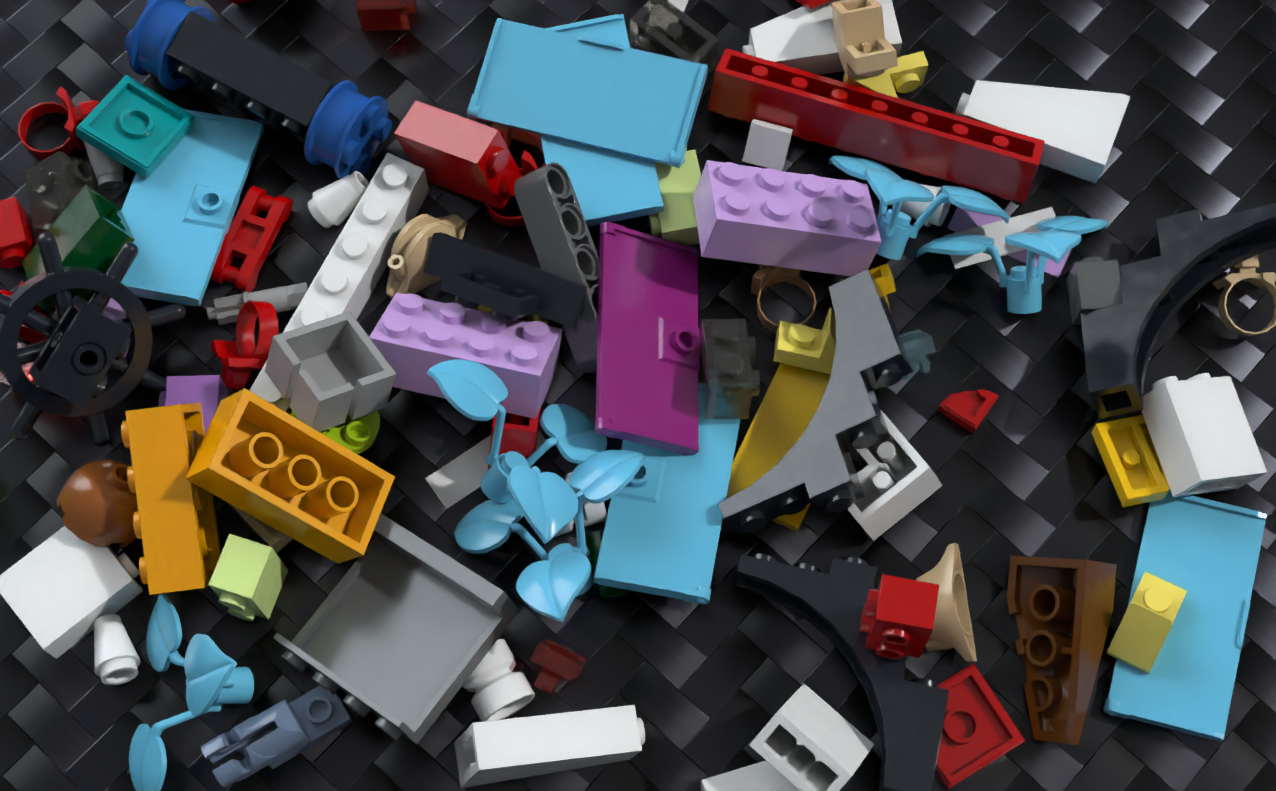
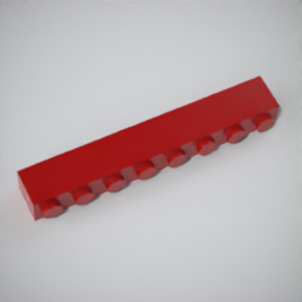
[707,48,1045,204]

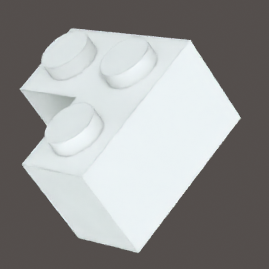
[848,410,943,541]

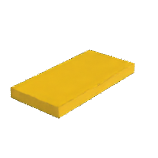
[726,363,831,532]

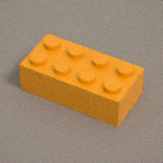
[185,388,395,563]
[121,402,221,595]

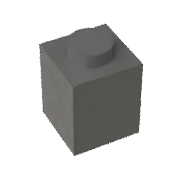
[1067,257,1123,325]

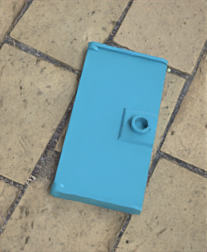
[540,14,664,227]
[467,18,708,168]
[121,108,264,306]
[594,383,746,604]
[1103,489,1267,742]

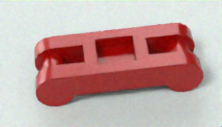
[209,186,293,293]

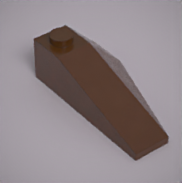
[1007,555,1117,745]

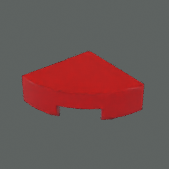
[937,389,998,434]

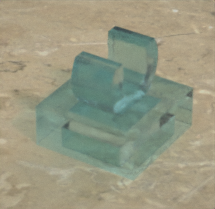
[899,329,936,380]

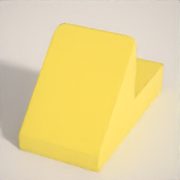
[843,51,928,98]
[773,307,836,374]
[1106,571,1187,674]

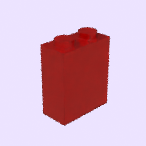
[394,100,522,209]

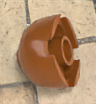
[56,459,138,548]

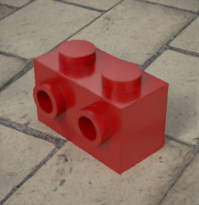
[859,574,939,659]

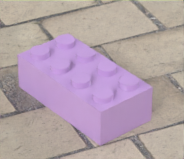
[693,160,882,276]
[369,292,562,419]

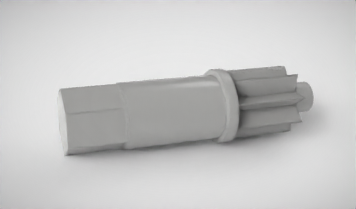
[207,282,308,325]

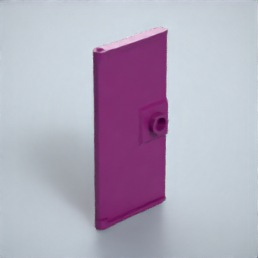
[595,222,700,455]

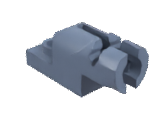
[201,685,353,788]

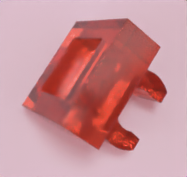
[530,639,587,694]

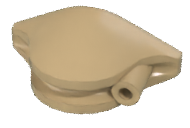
[386,214,467,299]
[916,543,977,662]

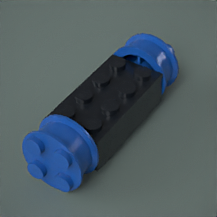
[124,0,392,179]

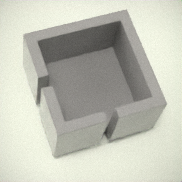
[265,311,396,432]

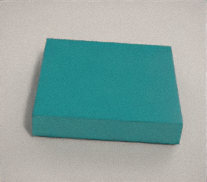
[76,75,196,179]

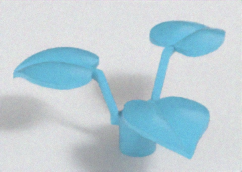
[828,156,1010,260]
[917,216,1108,314]
[426,359,607,544]
[453,450,646,622]
[129,594,254,791]

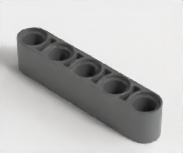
[514,162,599,374]

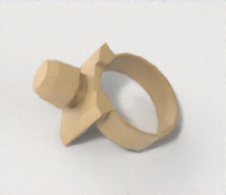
[1212,255,1276,336]

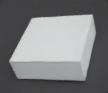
[742,119,793,171]

